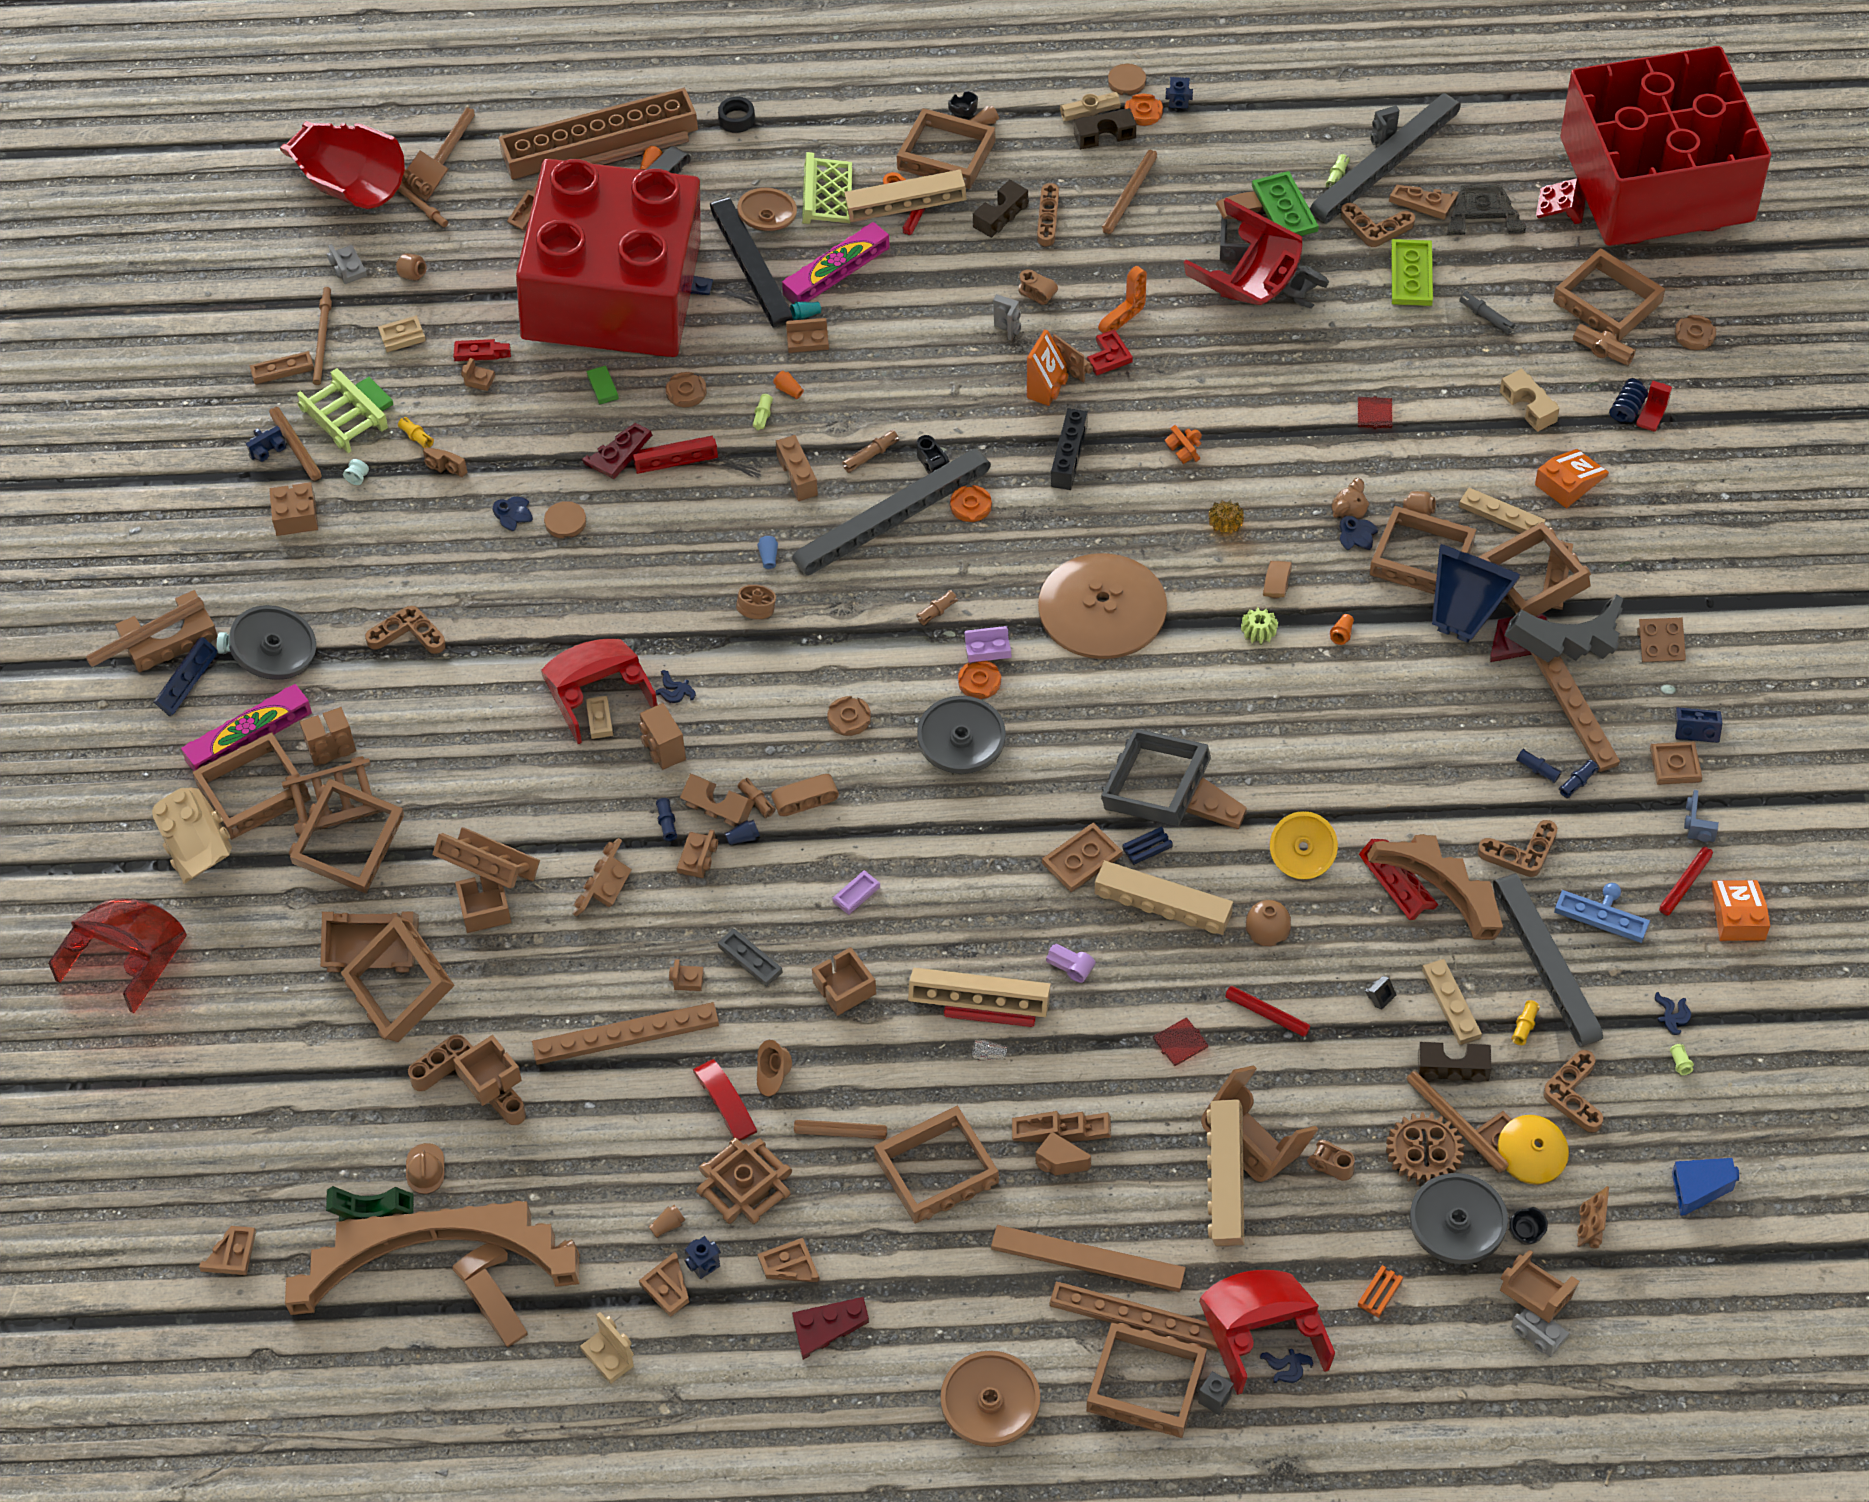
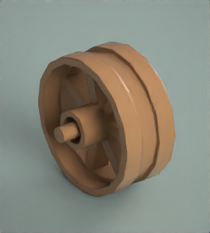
[736,585,776,619]

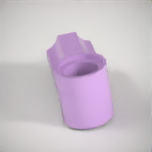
[1046,944,1096,983]

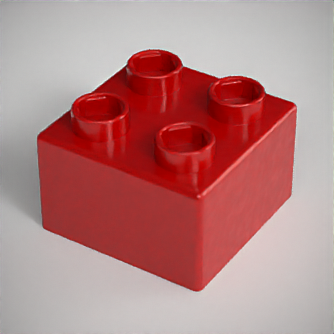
[1560,46,1772,246]
[516,159,701,357]

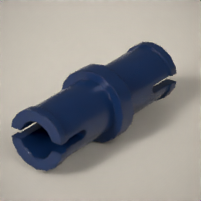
[1516,748,1562,783]
[1559,759,1599,798]
[656,798,677,841]

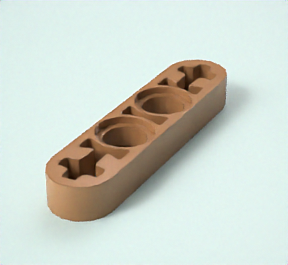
[1037,183,1059,247]

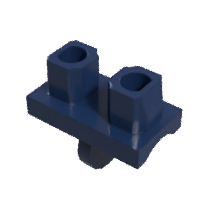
[246,426,286,462]

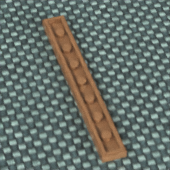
[991,1225,1186,1292]
[1049,1281,1219,1352]

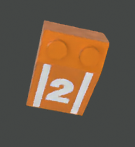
[1027,329,1069,406]
[1535,449,1609,509]
[1711,880,1770,941]

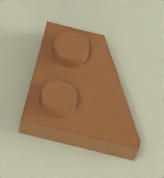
[199,1226,256,1275]
[757,1238,820,1282]
[639,1252,689,1317]

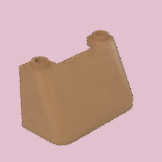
[320,911,419,973]

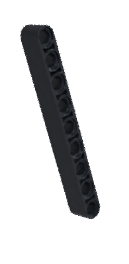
[710,197,793,328]

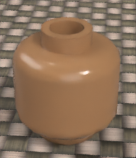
[396,253,427,281]
[1403,491,1436,516]

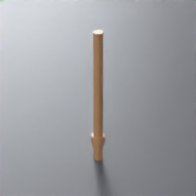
[398,184,448,227]
[313,287,332,385]

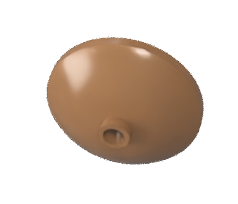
[737,188,797,231]

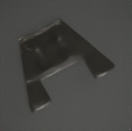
[1447,184,1526,235]

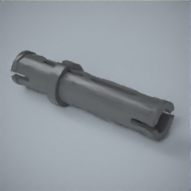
[1459,291,1515,335]

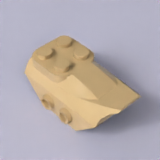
[152,787,232,884]

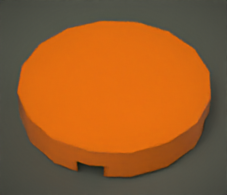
[1124,93,1163,126]
[950,485,992,522]
[958,661,1001,699]

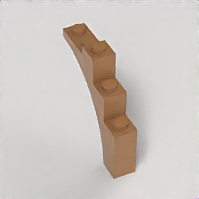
[1367,834,1503,940]

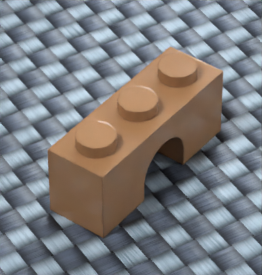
[776,435,818,501]
[680,773,755,827]

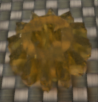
[1208,499,1244,535]

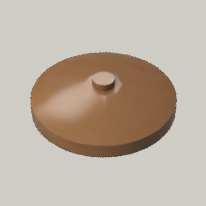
[941,1351,1040,1447]

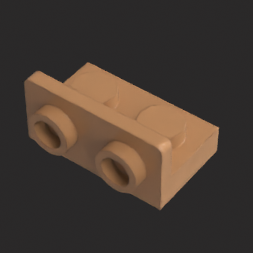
[786,318,829,353]
[677,830,718,878]

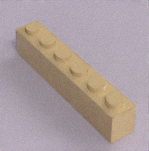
[844,169,967,223]
[1095,860,1233,935]
[908,967,1051,1017]
[1207,1099,1245,1246]

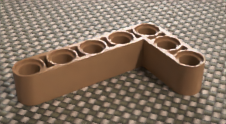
[408,1034,526,1125]

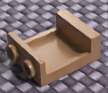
[1500,1250,1580,1323]

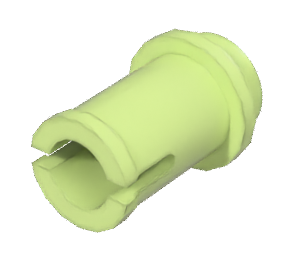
[1670,1044,1694,1075]

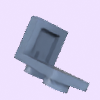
[1684,790,1719,842]

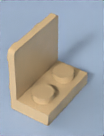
[580,1312,634,1384]

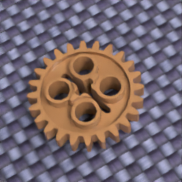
[1386,1112,1464,1185]

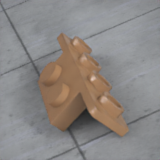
[573,838,632,917]

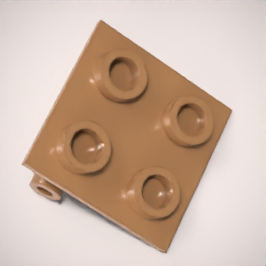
[401,150,449,201]
[1053,334,1093,383]
[1637,617,1686,662]
[1577,1186,1609,1248]

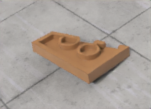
[1389,185,1459,220]
[1186,777,1247,829]

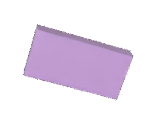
[832,870,880,915]

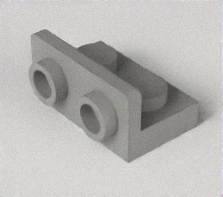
[327,244,367,284]
[993,294,1021,341]
[1511,1308,1570,1357]

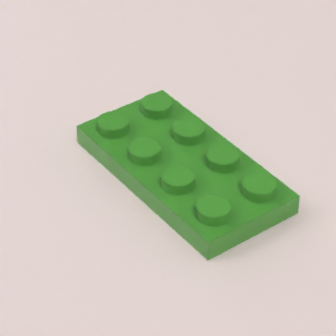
[1252,171,1319,236]

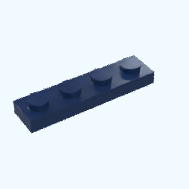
[153,637,218,716]

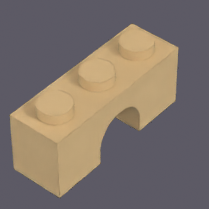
[1500,368,1560,432]

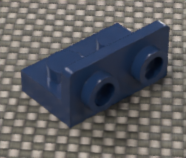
[1675,707,1723,743]

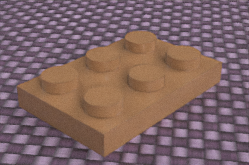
[1042,823,1123,892]

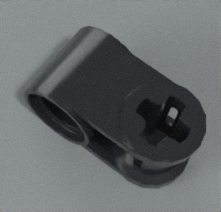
[917,435,950,474]

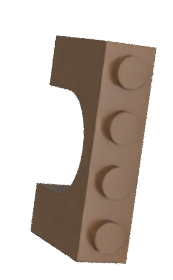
[115,590,218,672]

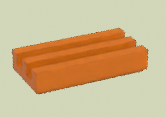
[1358,1265,1403,1318]

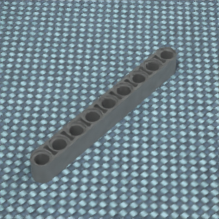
[1493,873,1603,1047]

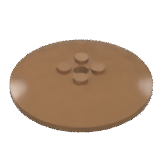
[1038,553,1167,659]

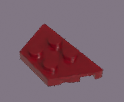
[1490,614,1547,662]

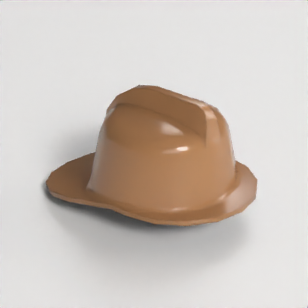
[757,1039,792,1096]
[406,1143,444,1194]

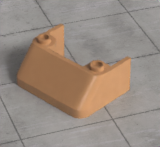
[1201,1065,1318,1182]

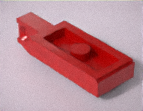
[453,339,511,362]

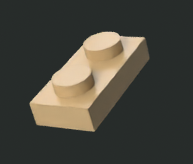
[586,696,613,739]

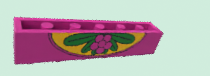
[782,222,890,304]
[181,684,312,771]

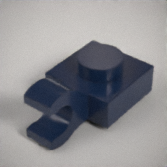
[691,276,713,295]

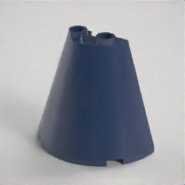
[1432,544,1521,643]

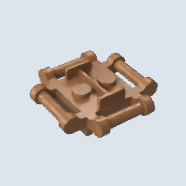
[696,1138,792,1224]

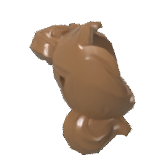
[1332,478,1369,520]

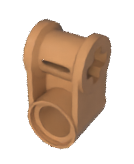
[1018,270,1058,305]
[1307,1140,1355,1181]

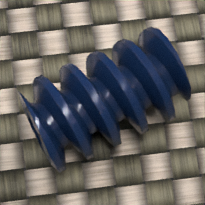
[1609,378,1648,422]

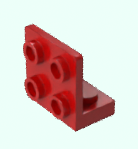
[1536,178,1586,224]

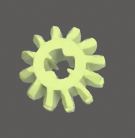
[1241,607,1278,644]

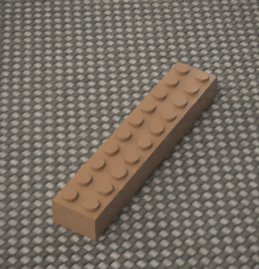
[498,87,698,180]

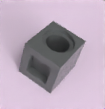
[1198,1371,1234,1415]

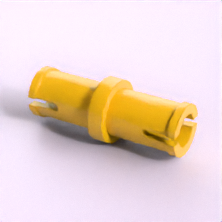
[398,417,434,449]
[1511,1000,1540,1045]

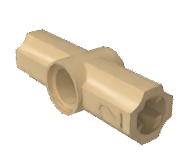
[1060,92,1120,121]

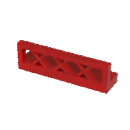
[633,435,718,474]
[1358,839,1438,920]

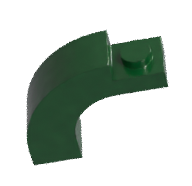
[326,1186,414,1222]

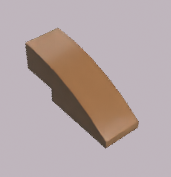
[465,1269,528,1348]

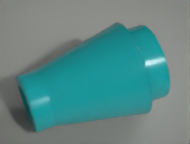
[790,302,821,320]

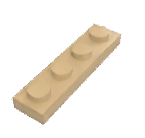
[1459,488,1545,533]
[1422,959,1482,1045]

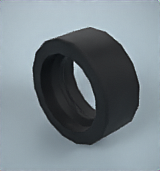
[718,97,755,133]

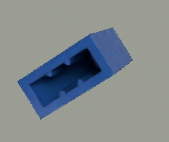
[1672,1158,1739,1216]

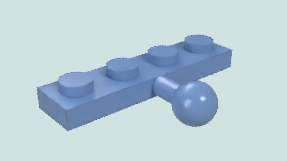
[1554,883,1650,943]

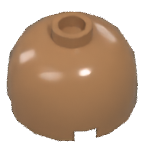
[1245,900,1291,946]

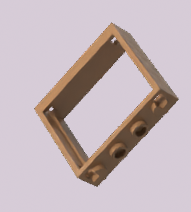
[897,108,995,189]
[1553,248,1665,342]
[1370,506,1476,594]
[1479,522,1591,617]
[192,733,311,840]
[289,779,404,894]
[341,916,455,1042]
[874,1105,999,1224]
[1086,1323,1207,1438]

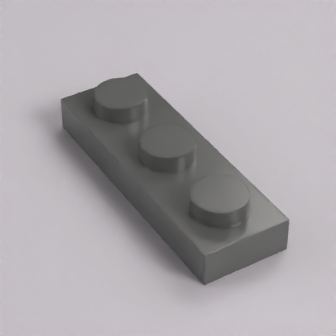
[718,928,783,987]

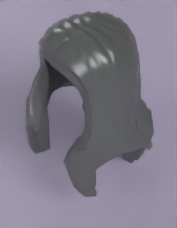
[1283,265,1329,309]

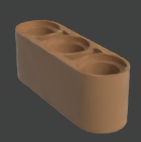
[771,774,839,816]

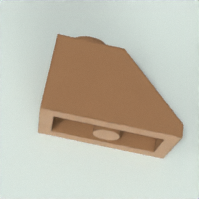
[1036,1132,1091,1176]

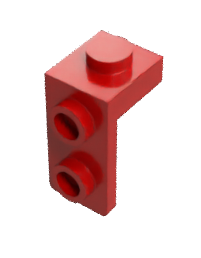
[1636,381,1672,432]

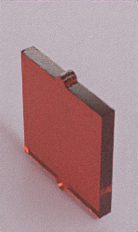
[1358,396,1392,429]
[1153,1017,1209,1066]

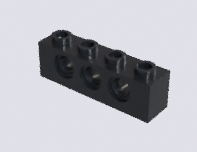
[1051,408,1088,490]

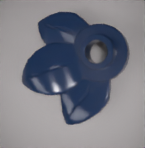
[492,496,533,531]
[1339,516,1378,551]

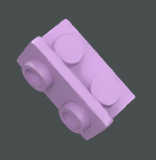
[965,626,1012,662]

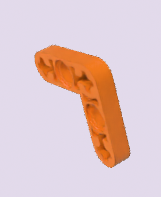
[1098,266,1147,333]

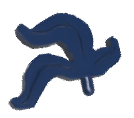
[655,670,696,703]
[1655,992,1691,1035]
[1260,1348,1314,1383]

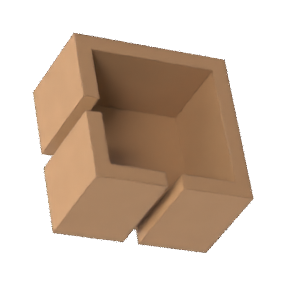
[269,482,318,536]
[638,703,686,770]
[299,707,356,766]
[455,876,512,933]
[812,947,876,1016]
[453,1034,522,1106]

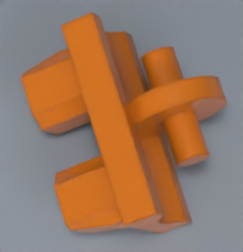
[1165,425,1202,464]

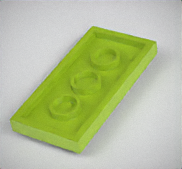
[1391,239,1433,306]

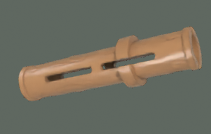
[842,430,899,473]

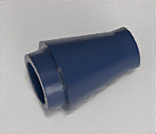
[725,819,760,845]

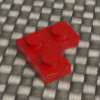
[1087,329,1133,376]

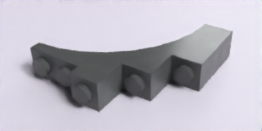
[1504,594,1624,663]

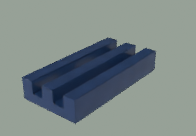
[1122,826,1173,865]

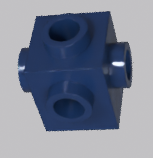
[1165,77,1193,108]
[684,1236,721,1279]

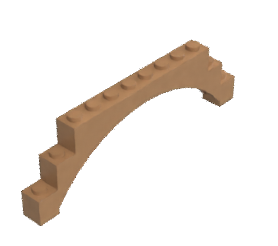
[285,1201,580,1315]

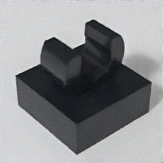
[1365,976,1397,1010]

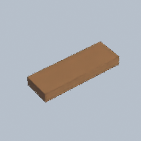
[249,351,314,384]

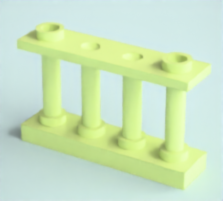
[297,368,388,453]

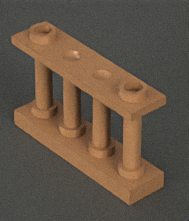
[282,756,383,836]
[432,827,540,888]

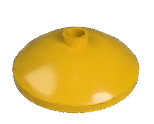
[1270,812,1338,880]
[1498,1115,1569,1185]

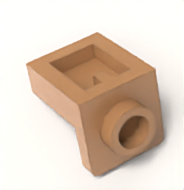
[461,358,495,391]
[669,959,704,991]

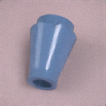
[757,536,778,569]

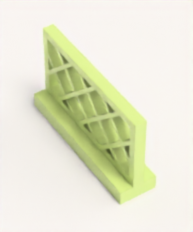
[802,152,852,224]

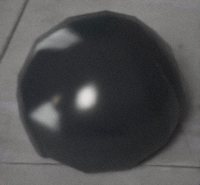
[948,91,978,118]
[1509,1207,1548,1245]

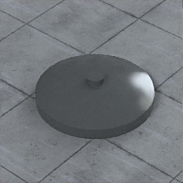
[228,605,316,680]
[917,696,1006,774]
[1410,1173,1508,1264]

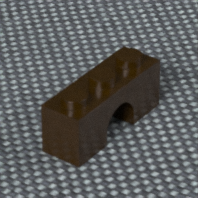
[1074,108,1137,150]
[973,179,1029,238]
[1418,1042,1492,1082]

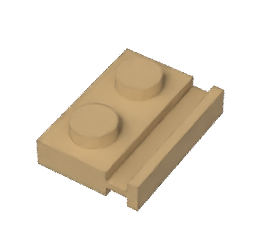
[378,315,426,352]

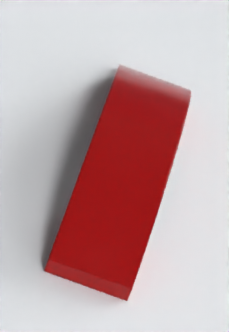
[693,1059,757,1141]

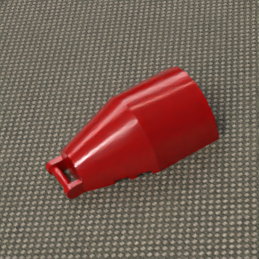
[280,121,405,209]

